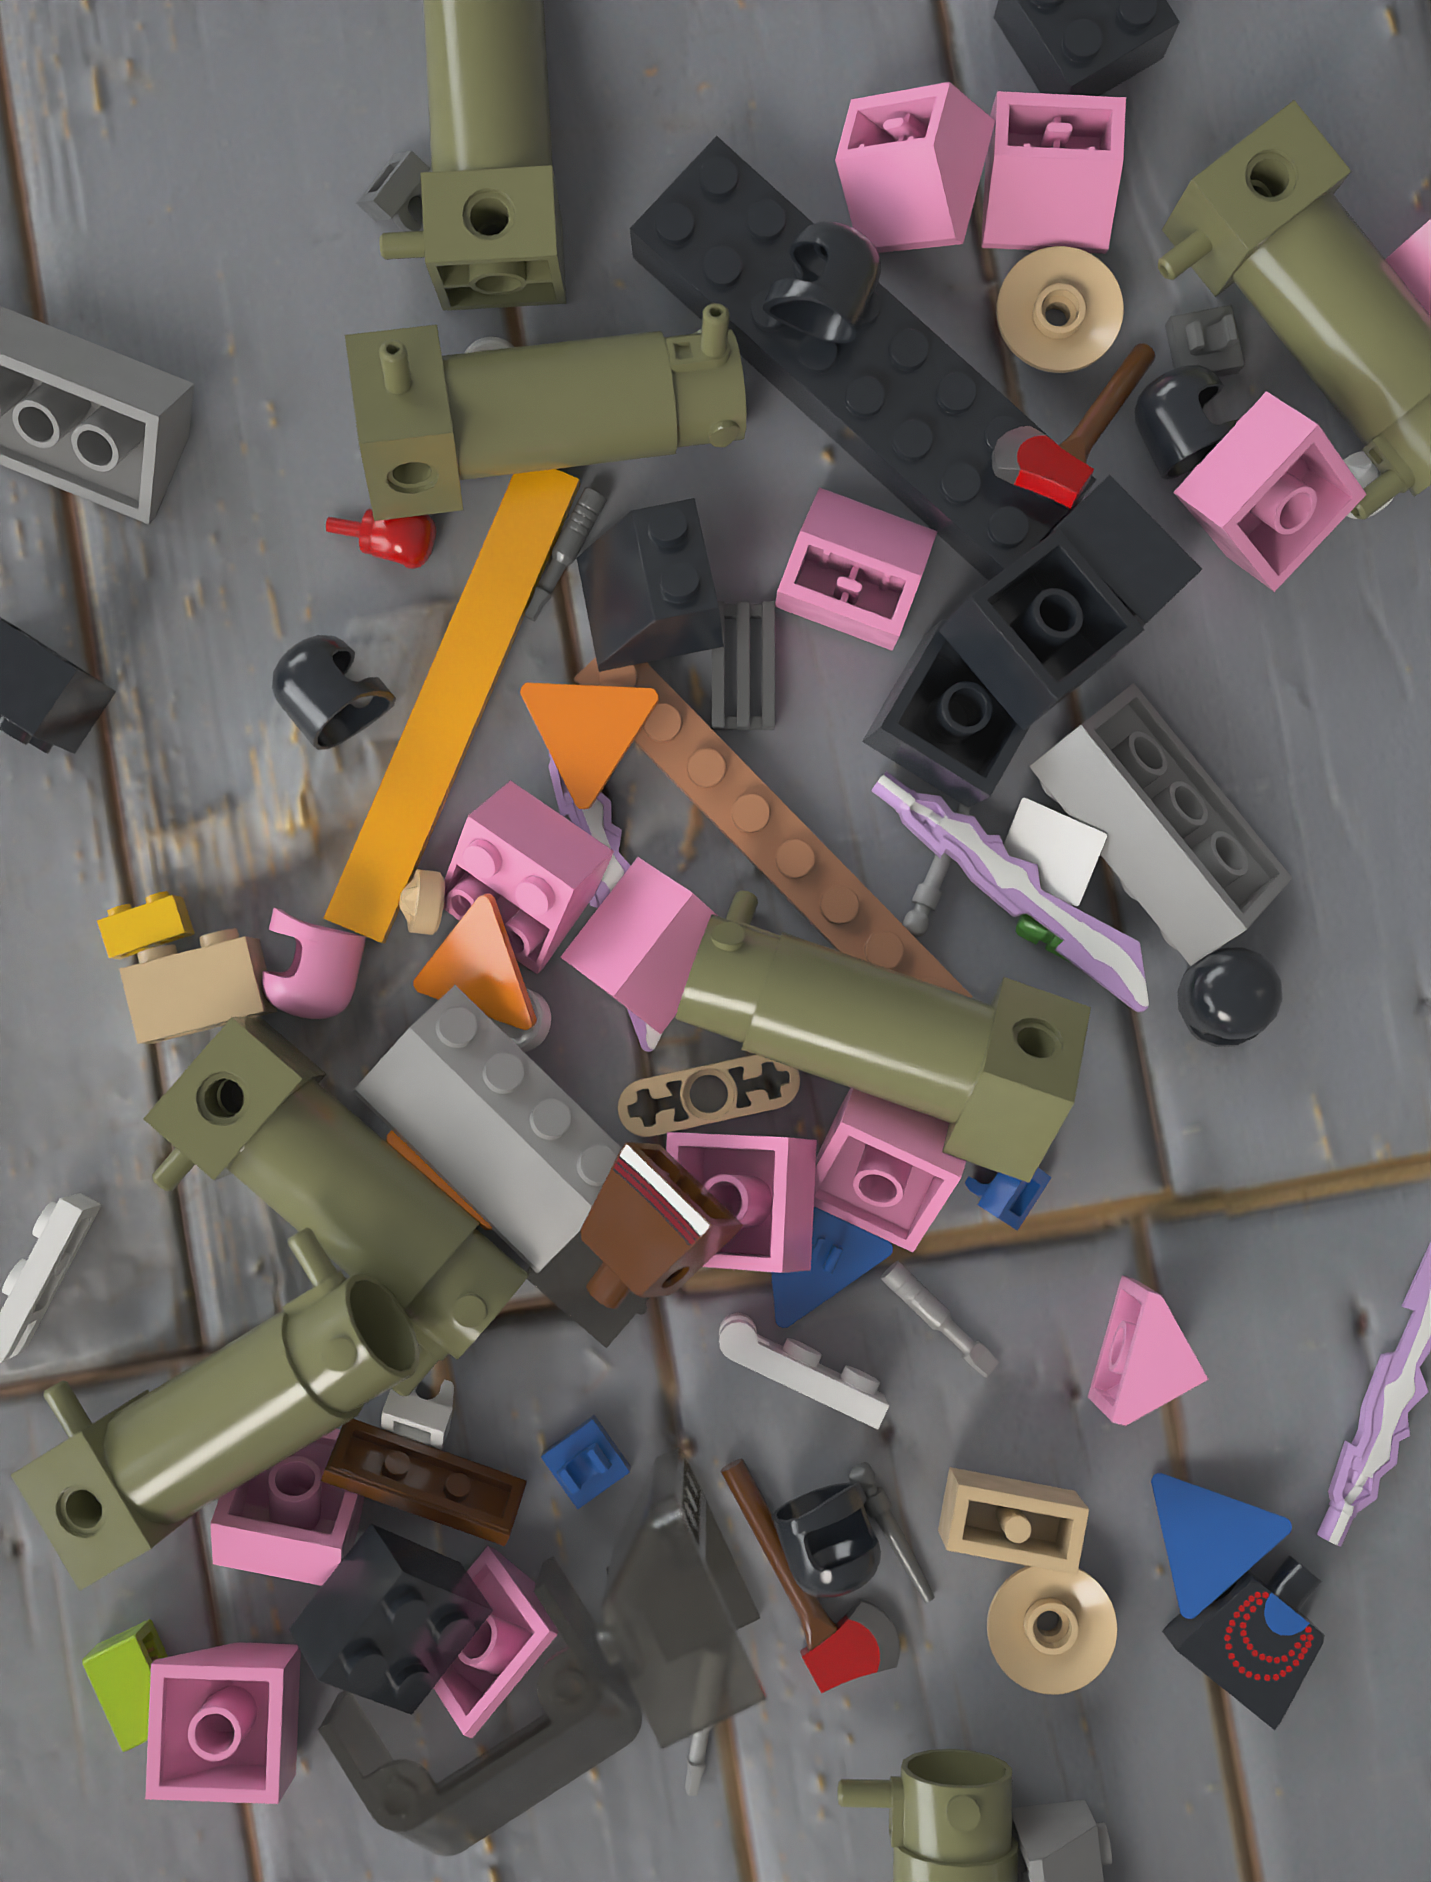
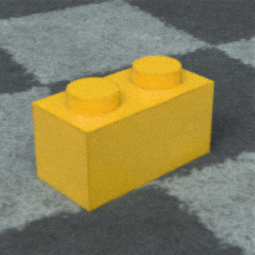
[97,891,195,959]

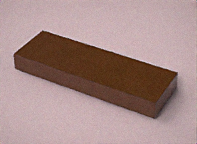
[321,1419,527,1547]

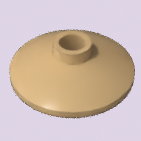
[996,246,1124,373]
[987,1566,1117,1695]

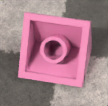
[560,857,718,1034]
[1088,1275,1209,1426]
[433,1546,565,1738]

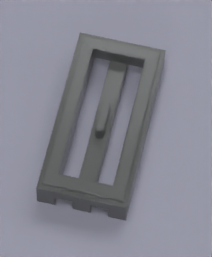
[712,601,775,730]

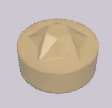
[399,869,445,935]

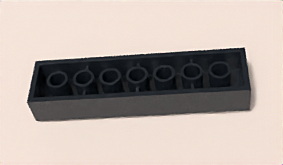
[630,136,1097,581]

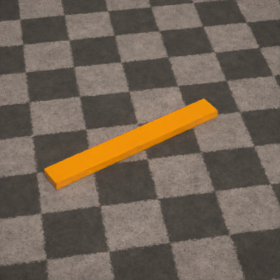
[323,469,581,944]

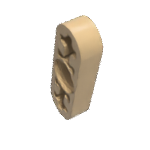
[618,1054,800,1137]

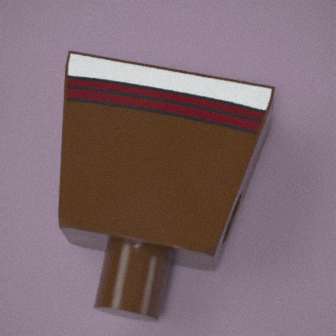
[580,1142,743,1309]

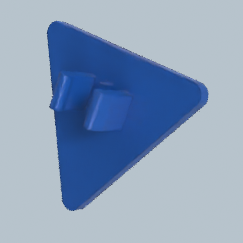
[771,1207,893,1328]
[1151,1473,1292,1619]

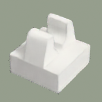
[381,1379,454,1450]

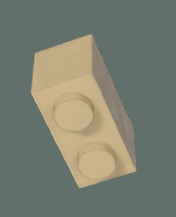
[119,928,277,1044]
[938,1467,1089,1575]

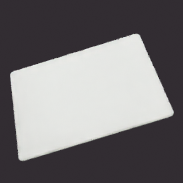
[1004,798,1107,907]

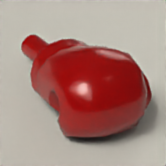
[326,509,436,569]

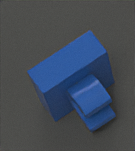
[965,1167,1052,1231]
[541,1415,631,1510]

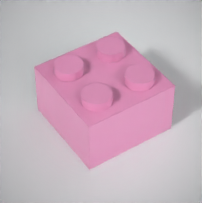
[1174,391,1367,592]
[666,1132,817,1273]

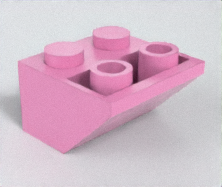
[835,82,995,253]
[981,91,1126,254]
[775,487,938,651]
[443,780,614,974]

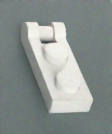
[0,1193,102,1363]
[719,1313,889,1429]

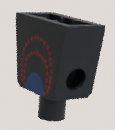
[1162,1555,1325,1730]

